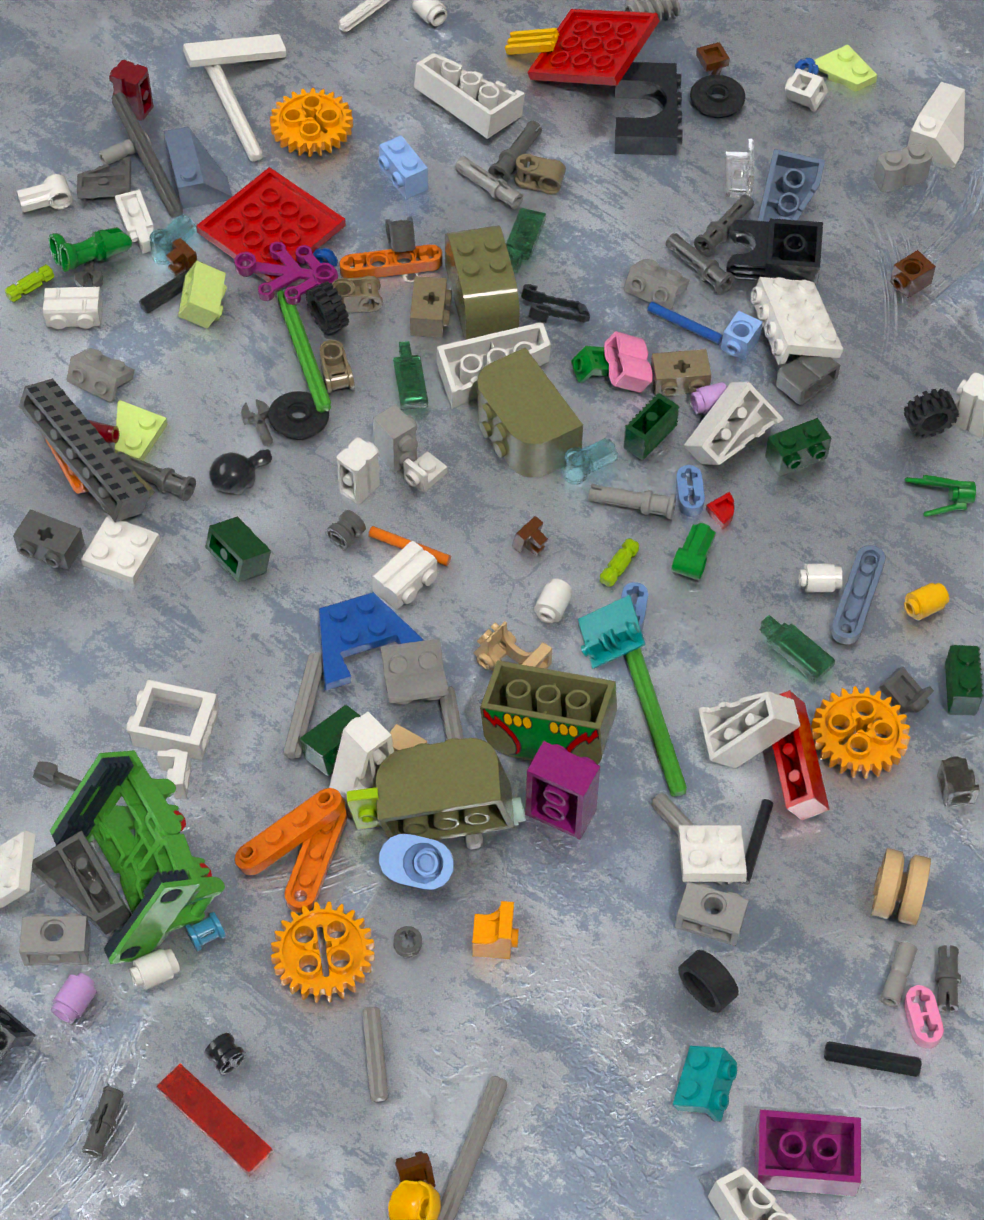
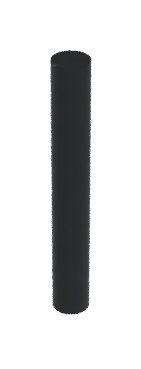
[740,799,774,885]

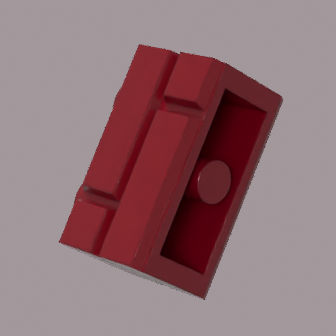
[109,59,154,121]

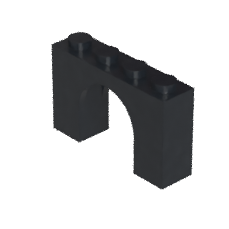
[615,62,683,156]

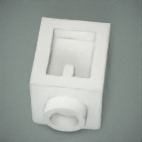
[403,451,448,493]
[157,749,191,799]

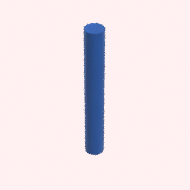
[647,302,723,345]

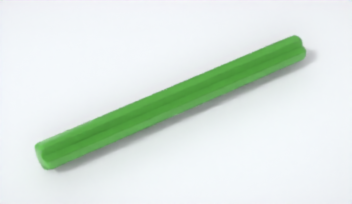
[277,290,331,413]
[625,648,687,797]

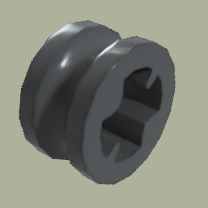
[393,926,422,958]

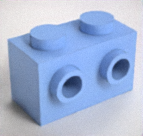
[377,135,428,199]

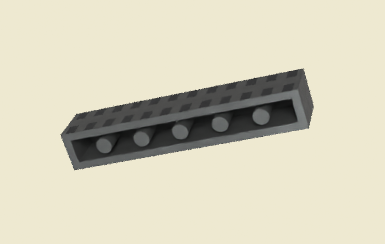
[19,378,150,522]

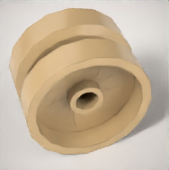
[871,848,931,926]

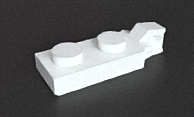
[114,189,155,254]

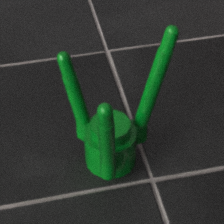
[905,475,976,517]

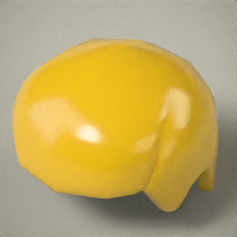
[388,1180,441,1220]

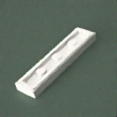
[183,34,287,67]

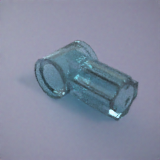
[149,214,197,265]
[563,438,618,485]

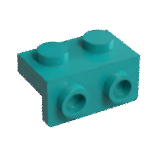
[672,1046,738,1122]

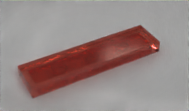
[156,1063,274,1177]

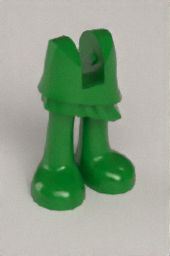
[48,227,132,272]

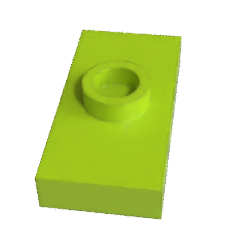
[347,787,381,830]

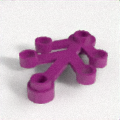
[234,242,338,305]

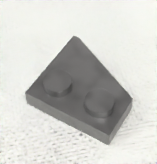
[77,157,131,199]

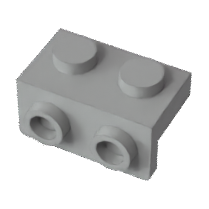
[624,259,690,310]
[66,348,135,402]

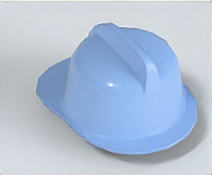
[379,834,454,890]

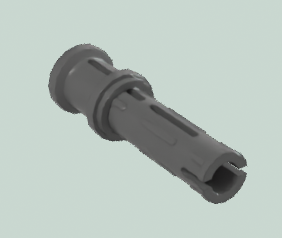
[488,121,542,182]
[694,194,755,256]
[665,233,735,294]
[116,451,196,501]

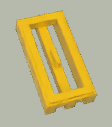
[505,28,559,55]

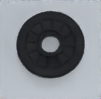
[690,75,746,117]
[268,391,329,439]

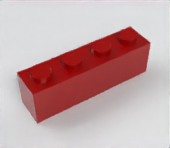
[772,690,830,820]

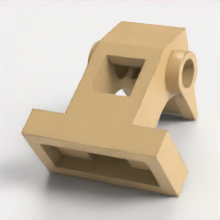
[474,621,553,671]

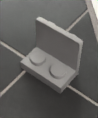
[381,638,449,705]

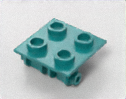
[578,595,646,669]

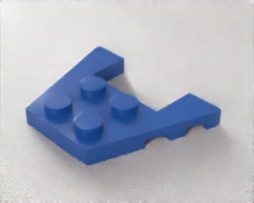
[319,592,425,691]

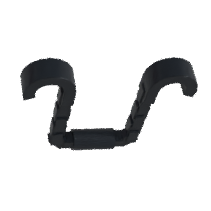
[521,284,590,323]

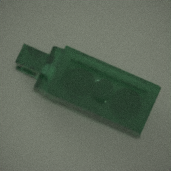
[506,208,546,273]
[393,341,428,410]
[759,615,835,684]

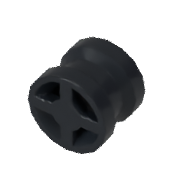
[204,1033,246,1075]

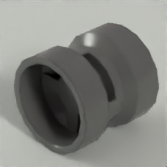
[326,510,366,550]

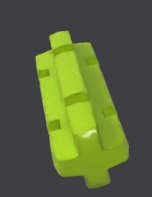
[5,264,54,302]
[599,538,639,587]

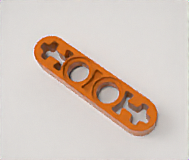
[340,245,443,278]

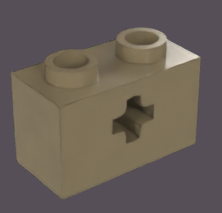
[410,276,452,337]
[651,349,711,396]

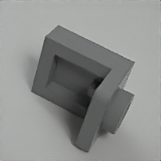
[879,667,934,714]

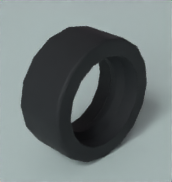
[678,950,739,1013]

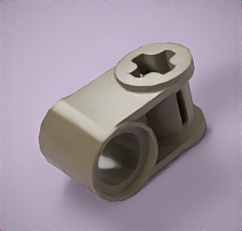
[514,154,566,194]
[332,276,383,313]
[320,340,355,394]

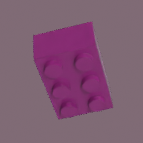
[525,741,601,840]
[755,1109,861,1197]

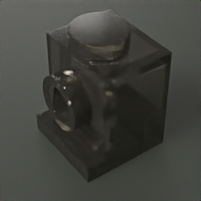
[937,756,980,807]

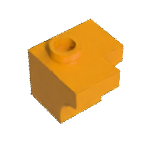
[472,901,519,959]

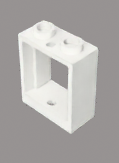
[127,680,220,760]

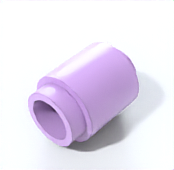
[690,382,728,415]
[51,973,97,1024]

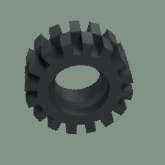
[305,281,349,335]
[903,389,959,438]

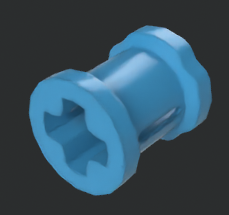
[185,912,226,952]

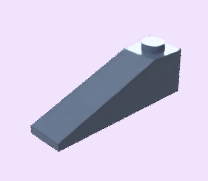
[163,127,232,209]
[757,149,825,221]

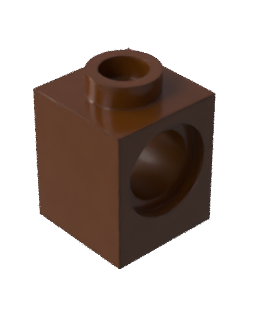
[890,250,936,298]

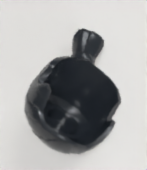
[209,449,272,495]

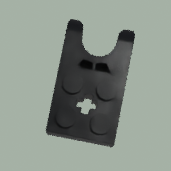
[726,218,823,285]

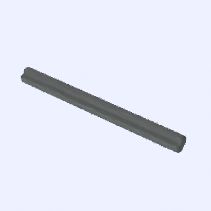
[111,92,183,218]

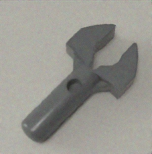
[75,259,103,287]
[241,399,273,446]
[33,761,81,791]

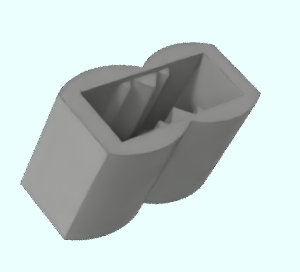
[873,144,932,192]

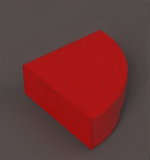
[706,492,734,530]

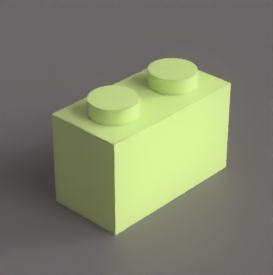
[178,261,227,328]

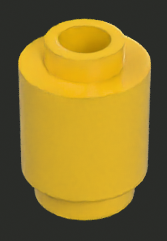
[904,583,949,620]

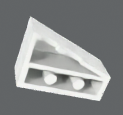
[684,382,784,465]
[698,691,800,768]
[329,712,394,819]

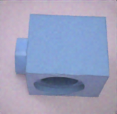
[721,311,763,360]

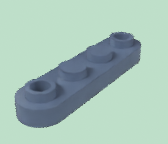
[831,545,886,645]

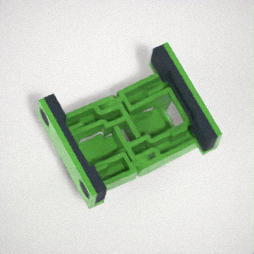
[50,750,225,964]

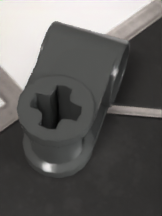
[385,217,416,252]

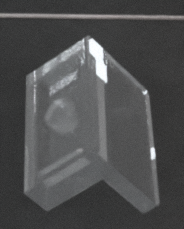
[725,139,755,198]

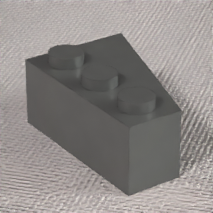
[32,831,131,935]

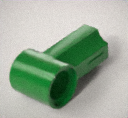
[671,523,716,581]

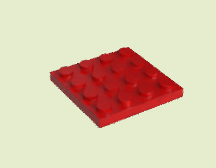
[528,9,660,86]
[196,167,346,283]

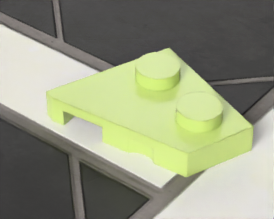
[815,44,878,92]
[115,400,168,461]

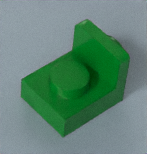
[571,346,609,383]

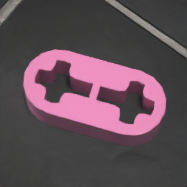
[904,985,944,1048]

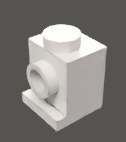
[785,68,828,112]

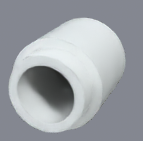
[412,0,447,26]
[799,563,843,593]
[534,579,572,623]
[129,948,180,990]

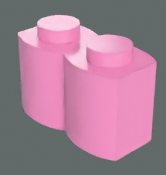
[604,331,653,393]

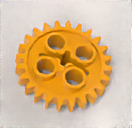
[270,88,353,157]
[811,686,910,779]
[271,901,375,1003]

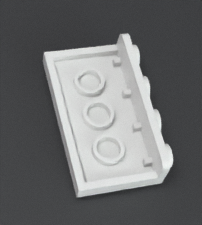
[751,277,843,364]

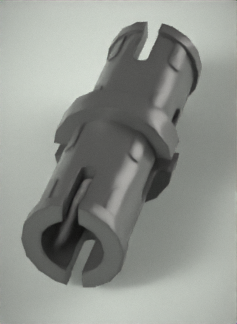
[935,945,961,1013]
[82,1087,124,1158]

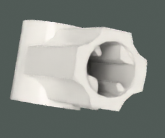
[16,174,73,213]

